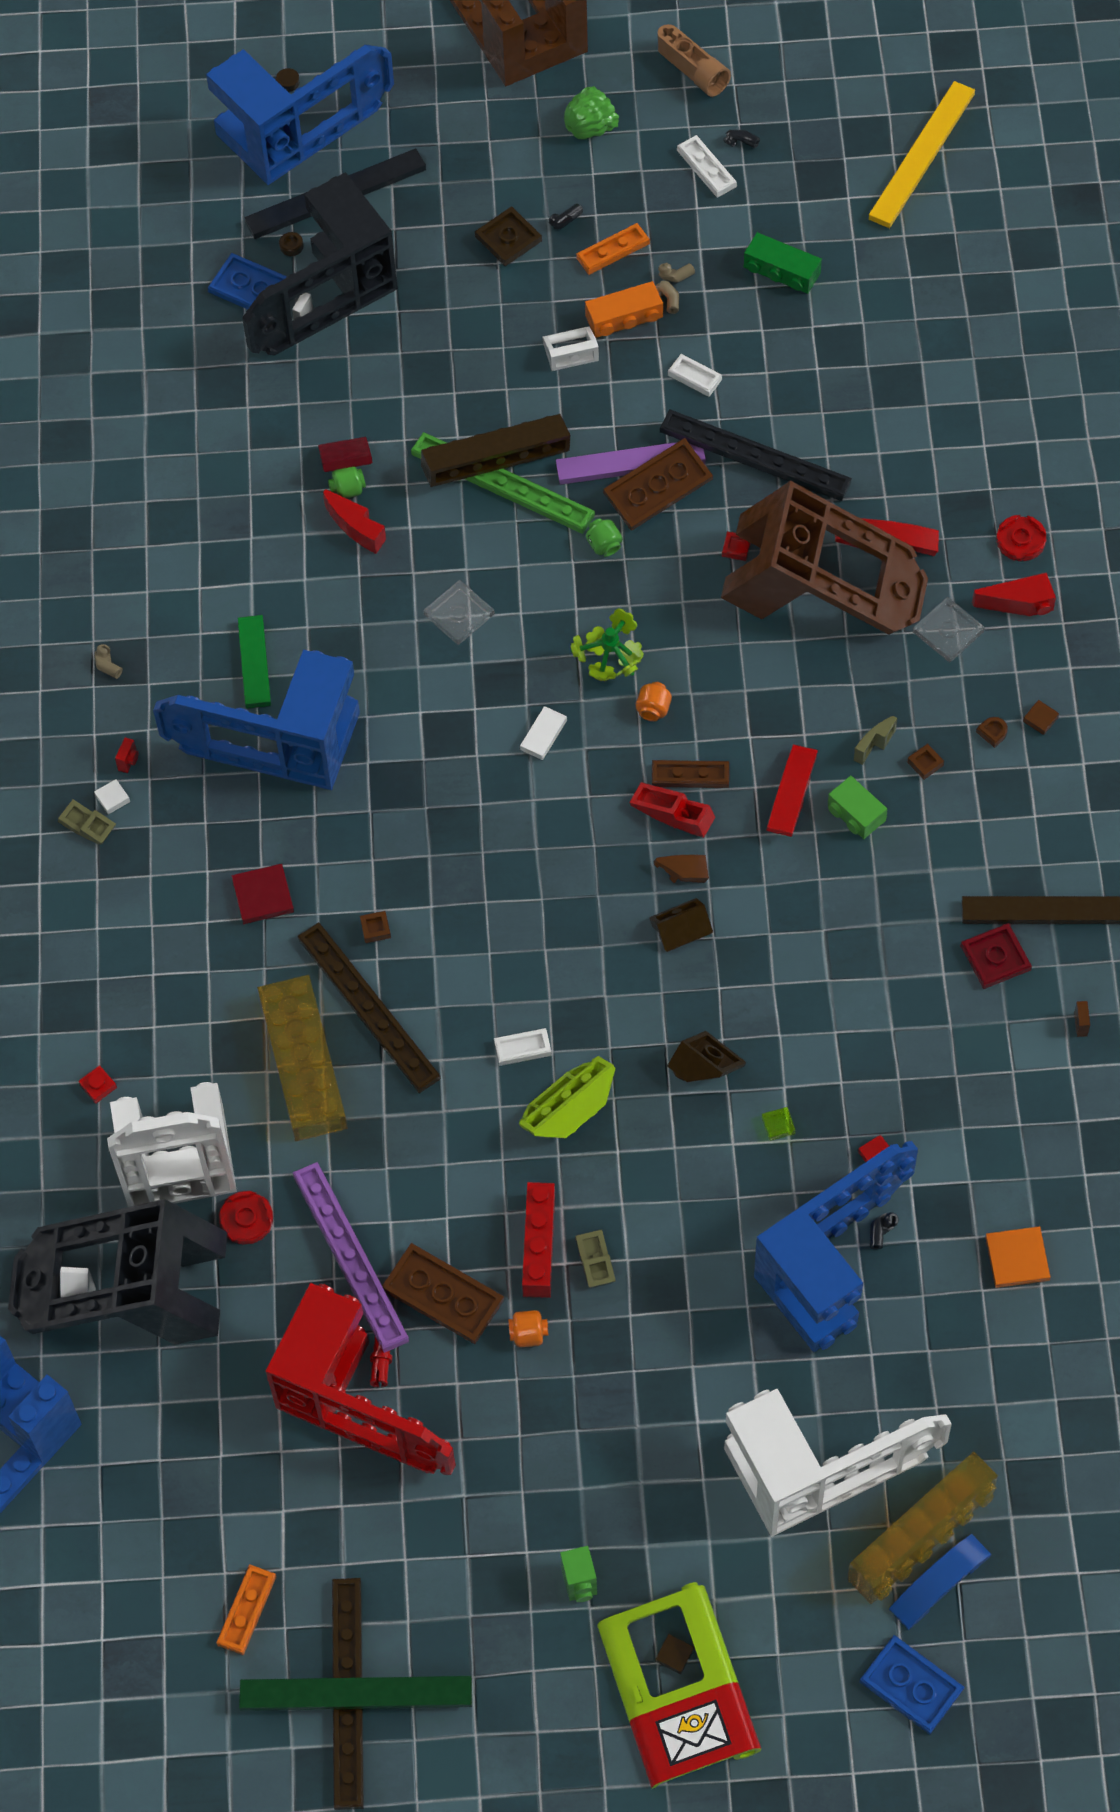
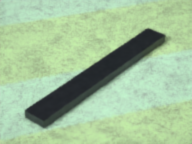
[244,148,426,239]
[660,409,852,501]

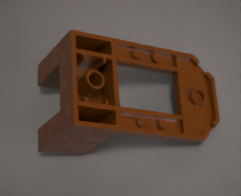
[450,0,588,87]
[721,481,928,635]

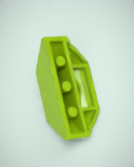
[519,1056,615,1138]

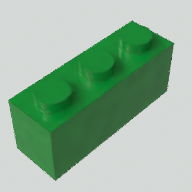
[744,232,822,294]

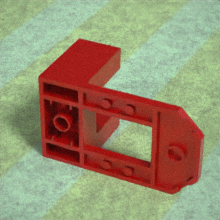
[266,1282,456,1475]

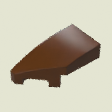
[653,855,709,883]

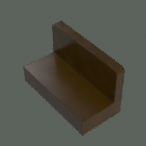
[649,898,713,952]

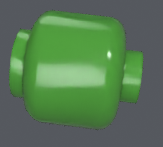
[328,467,366,499]
[586,518,623,557]

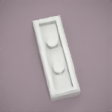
[677,135,737,198]

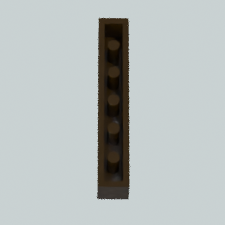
[421,414,571,487]

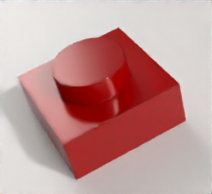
[115,737,139,773]
[79,1065,117,1104]

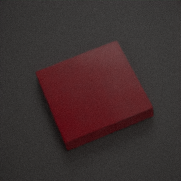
[318,437,373,472]
[231,863,294,924]
[961,923,1032,989]

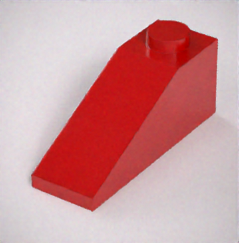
[972,572,1056,616]

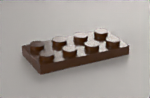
[603,438,713,531]
[382,1243,504,1344]

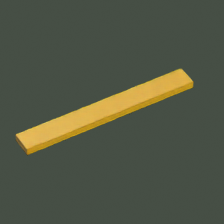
[868,81,975,229]

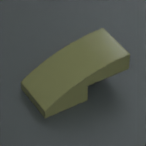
[854,716,897,765]
[58,799,116,845]
[575,1230,616,1288]

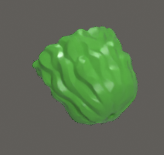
[564,86,619,139]

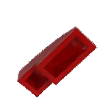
[323,489,386,554]
[629,782,715,838]

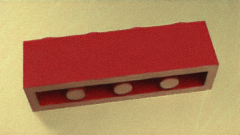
[522,1182,555,1298]

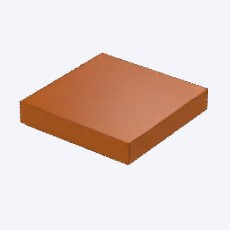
[985,1226,1051,1288]

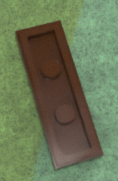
[652,760,729,788]

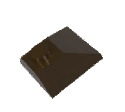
[667,1031,746,1082]

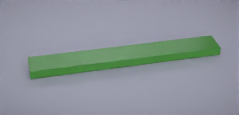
[411,432,595,534]

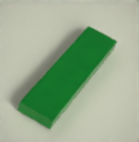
[238,615,271,709]

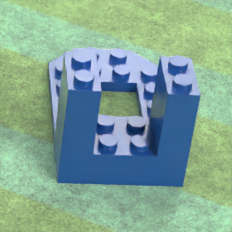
[206,45,394,185]
[153,649,360,790]
[754,1141,918,1353]
[0,1336,82,1513]

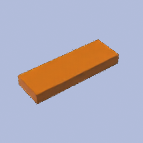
[576,223,650,275]
[216,1564,277,1655]

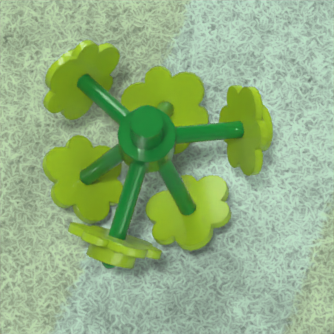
[571,608,644,681]

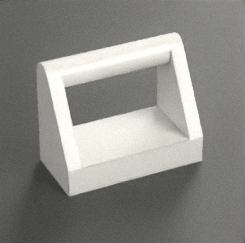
[542,326,599,371]

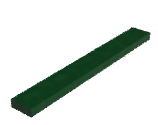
[239,1676,472,1711]

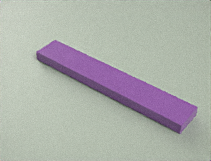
[556,442,706,485]

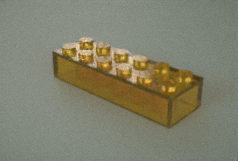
[257,975,348,1142]
[847,1452,998,1604]

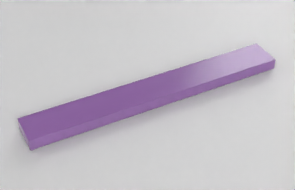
[293,1162,409,1353]

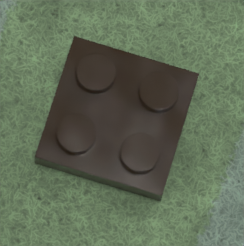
[475,206,542,267]

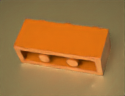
[585,281,663,338]

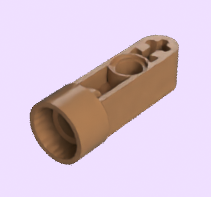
[658,24,731,97]

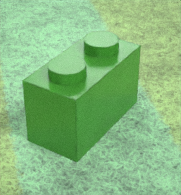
[828,775,887,839]
[560,1546,597,1602]

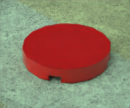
[996,515,1046,561]
[219,1191,273,1245]

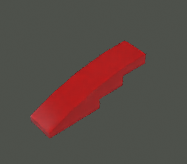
[835,518,939,556]
[767,744,818,837]

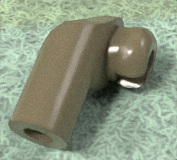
[658,263,695,283]
[656,281,679,314]
[94,644,122,679]

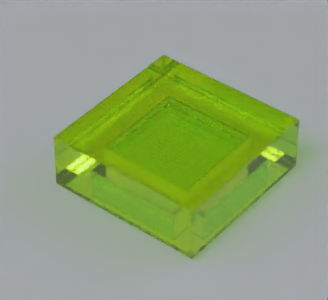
[761,1107,796,1141]

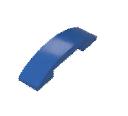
[889,1534,991,1630]

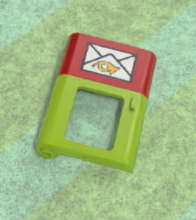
[597,1582,761,1789]

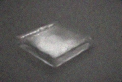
[423,580,495,645]
[913,597,985,662]

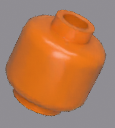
[636,682,672,721]
[508,1310,549,1347]

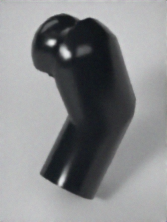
[724,129,760,148]
[549,204,583,230]
[870,1212,899,1250]

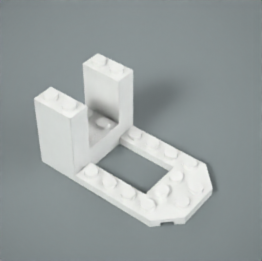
[107,1082,237,1207]
[724,1389,952,1537]

